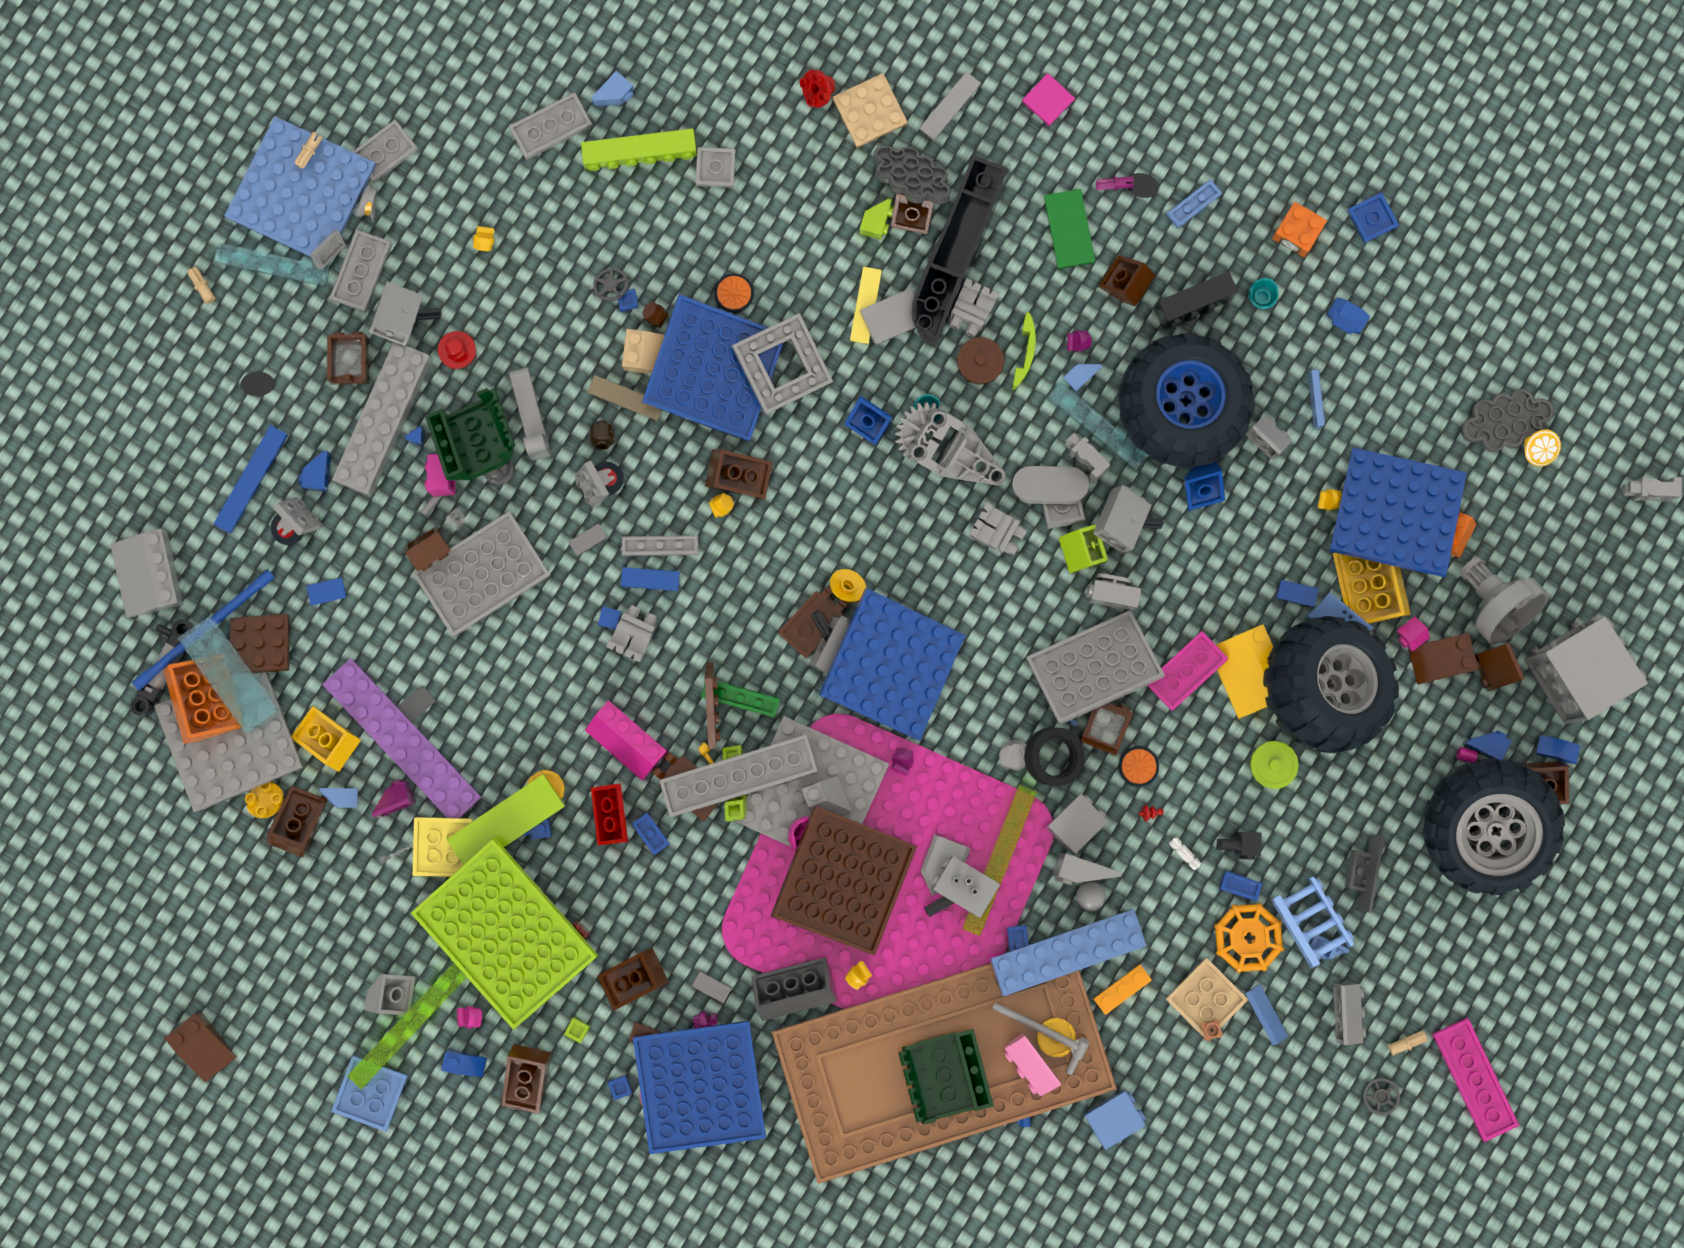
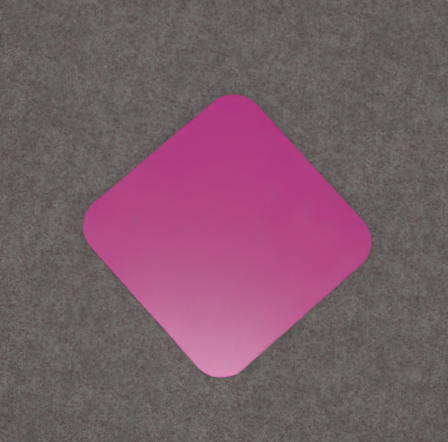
[722,714,1054,1009]

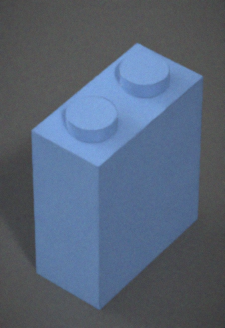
[1083,1090,1146,1150]

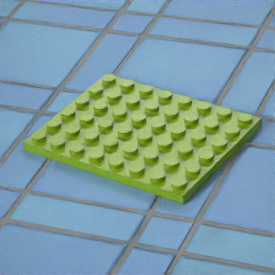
[411,838,598,1030]

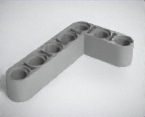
[509,367,552,461]

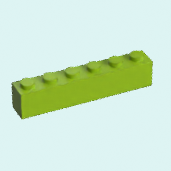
[581,129,697,171]

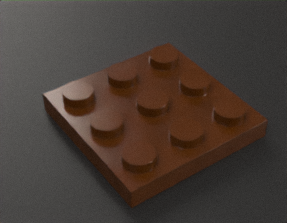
[229,614,289,675]

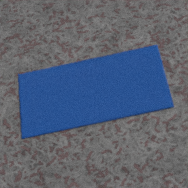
[307,577,346,606]

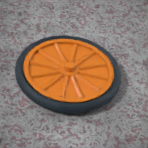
[714,273,754,313]
[1119,746,1159,787]

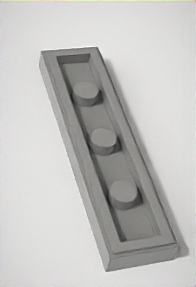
[919,71,981,142]
[622,535,699,556]

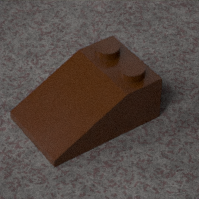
[705,449,773,499]
[1408,633,1479,685]
[1475,643,1525,691]
[267,786,327,857]
[597,948,669,1010]
[164,1012,237,1082]
[501,1044,552,1114]

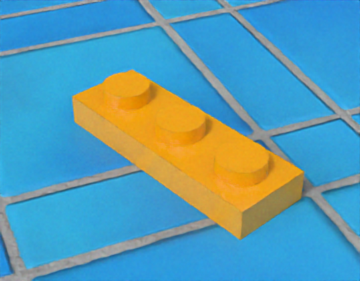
[1093,964,1152,1015]

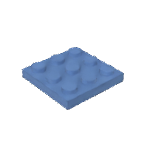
[331,1055,408,1132]

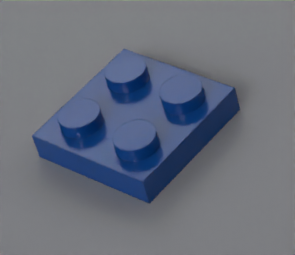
[1347,192,1399,243]

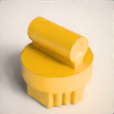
[473,226,495,251]
[1318,489,1342,511]
[709,493,734,518]
[845,961,872,990]

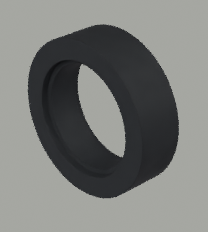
[1024,727,1085,786]

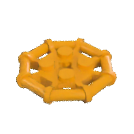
[1214,902,1284,973]

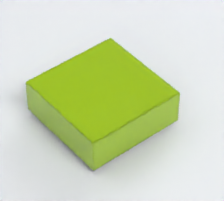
[564,1017,590,1044]

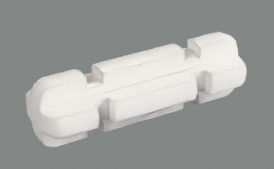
[1169,837,1201,870]

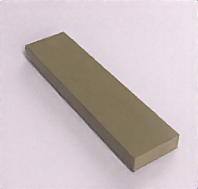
[587,375,663,422]

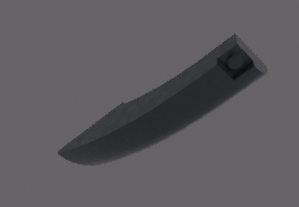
[912,155,1009,347]

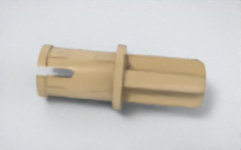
[294,132,323,169]
[188,267,216,304]
[1388,1031,1427,1056]

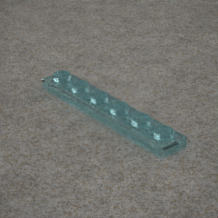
[214,243,330,287]
[1047,382,1148,470]

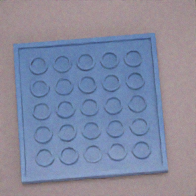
[224,117,377,257]

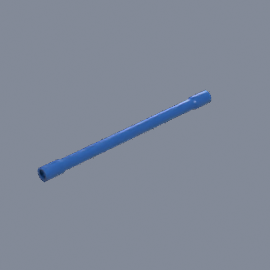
[131,569,275,690]

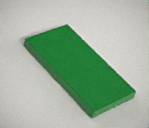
[1044,189,1095,269]

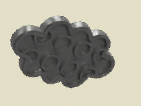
[873,146,951,204]
[1461,389,1554,453]

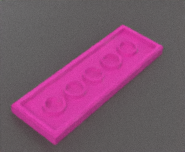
[1432,1017,1520,1142]

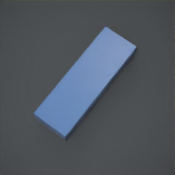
[1166,179,1223,229]
[1308,369,1325,430]
[1245,984,1288,1045]

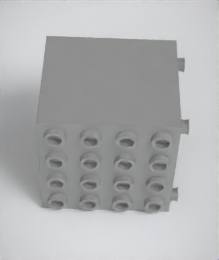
[1523,615,1648,724]

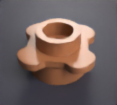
[1201,1019,1223,1041]

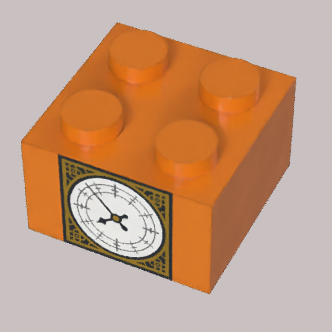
[1272,201,1327,257]

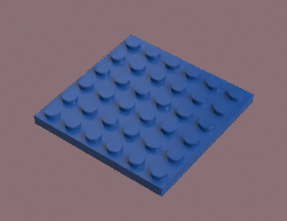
[641,294,783,442]
[1330,448,1467,577]
[819,588,965,741]
[633,1020,766,1154]

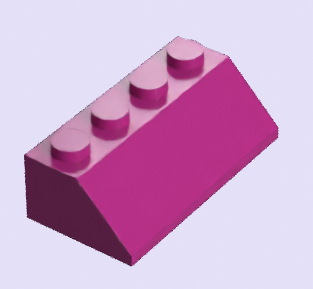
[585,700,668,781]

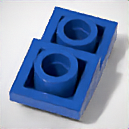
[1536,735,1580,764]

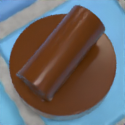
[642,302,669,328]

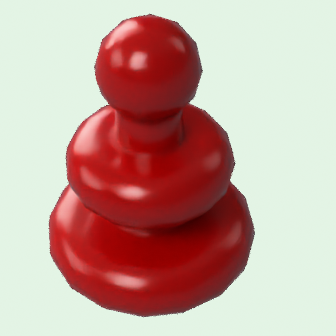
[1138,805,1164,821]

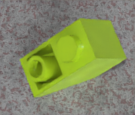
[860,199,894,240]

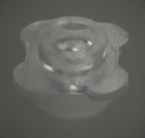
[446,508,469,530]

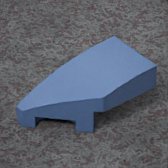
[1063,364,1103,391]
[319,788,358,808]
[1309,935,1349,959]

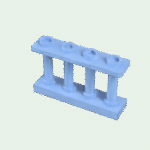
[1271,876,1354,968]

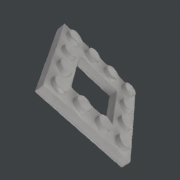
[731,313,833,415]

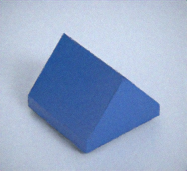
[405,426,425,446]

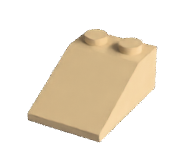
[622,329,664,374]

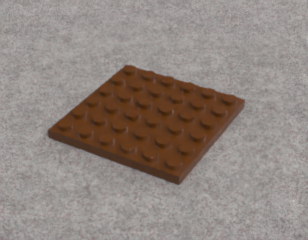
[770,805,917,956]

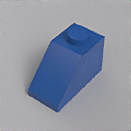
[299,451,331,492]
[1462,731,1512,760]
[441,1049,487,1077]

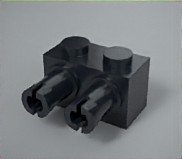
[1216,832,1262,860]

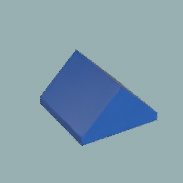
[844,396,892,445]

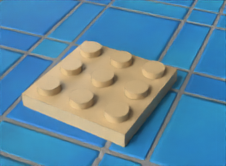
[832,73,908,148]
[1165,958,1248,1041]

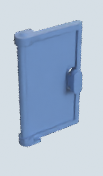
[1307,592,1373,631]

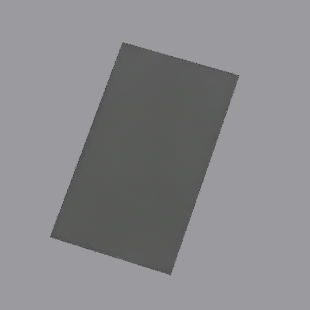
[397,685,436,722]

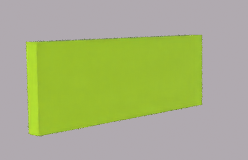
[446,774,565,865]

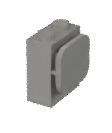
[1086,573,1141,611]
[1046,794,1108,855]

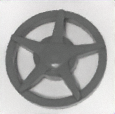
[593,268,629,302]
[1363,1078,1400,1115]

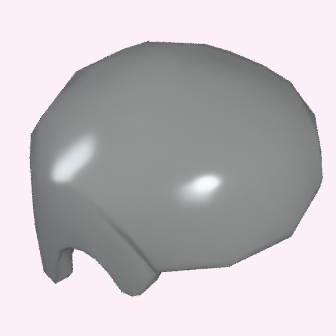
[1076,881,1106,912]

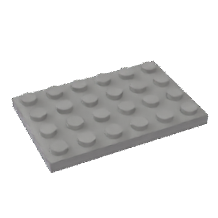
[412,511,551,637]
[1026,610,1165,725]

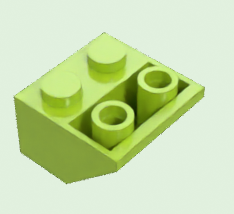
[1058,524,1108,574]

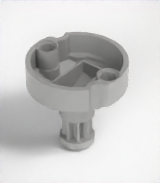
[1460,557,1549,645]

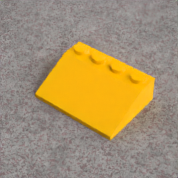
[1333,553,1411,624]
[1216,624,1273,719]

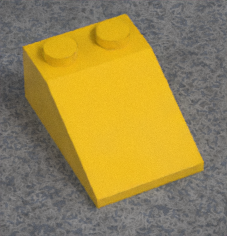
[292,706,361,772]

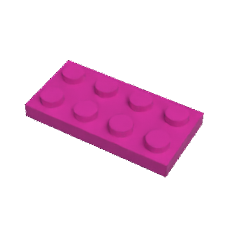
[1147,631,1228,711]

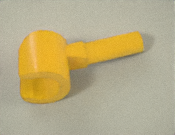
[698,742,714,765]

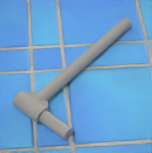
[992,1002,1090,1075]

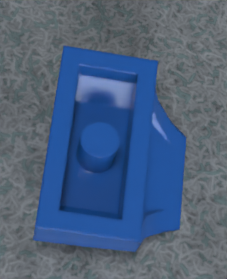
[1326,297,1370,334]

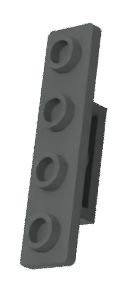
[1344,834,1385,913]

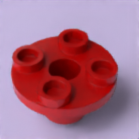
[799,69,835,108]
[438,331,476,369]

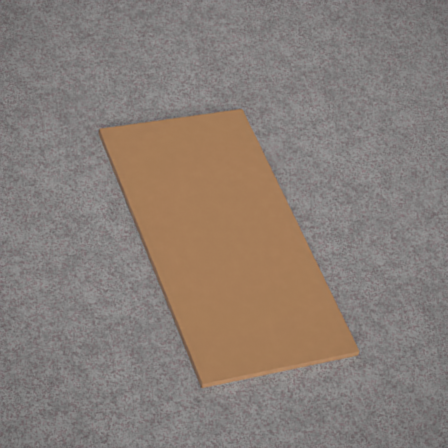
[772,963,1117,1184]

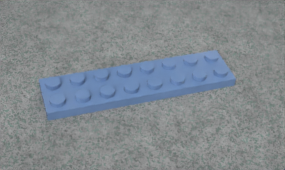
[990,909,1147,996]

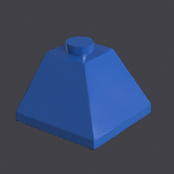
[1184,461,1225,511]

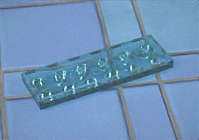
[177,616,279,733]

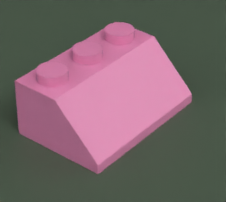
[1003,1033,1061,1097]

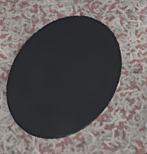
[1126,173,1159,198]
[241,372,275,396]

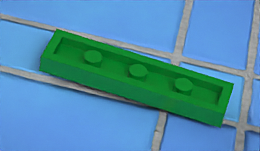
[701,681,780,718]

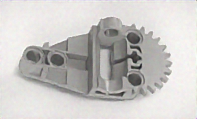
[894,402,1005,485]

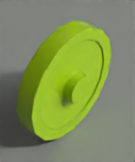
[1249,741,1299,789]

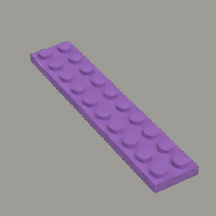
[322,658,482,818]

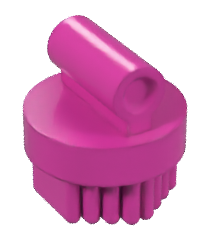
[457,1006,482,1029]

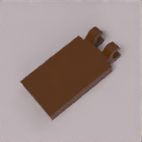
[778,584,850,658]
[651,751,718,821]

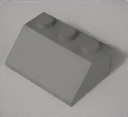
[1333,983,1366,1045]

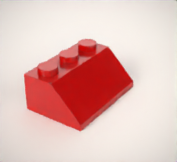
[591,783,628,846]

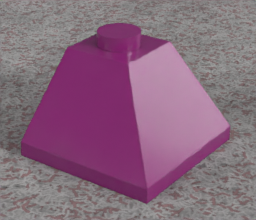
[372,779,416,818]

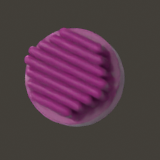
[1067,330,1091,352]
[891,748,914,776]
[693,1011,718,1028]

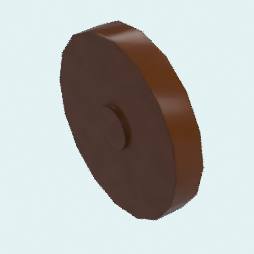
[957,337,1004,385]

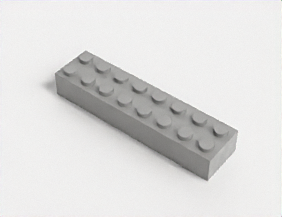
[332,342,433,498]

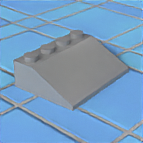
[110,528,183,619]
[1052,853,1122,885]

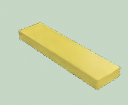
[850,267,882,345]

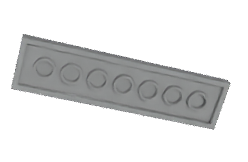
[659,734,818,818]

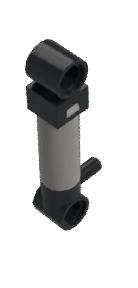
[130,619,196,717]

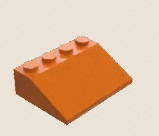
[164,653,245,744]

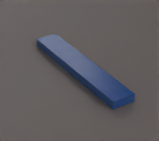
[213,425,288,534]

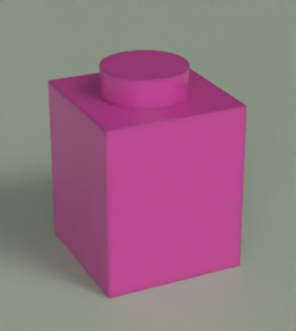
[1397,617,1430,652]

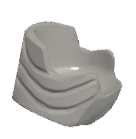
[999,740,1027,771]

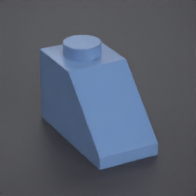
[591,71,634,106]

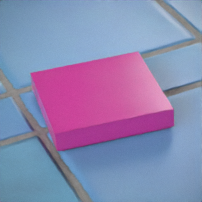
[1022,73,1075,126]

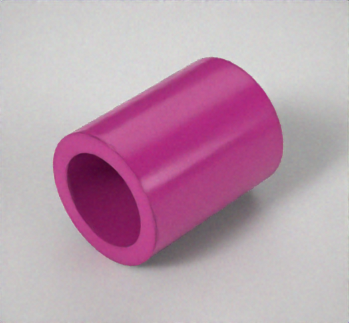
[1456,746,1478,764]

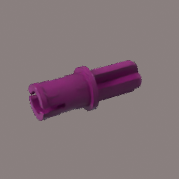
[1096,176,1134,191]

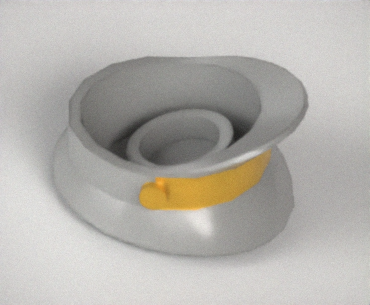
[355,185,378,222]

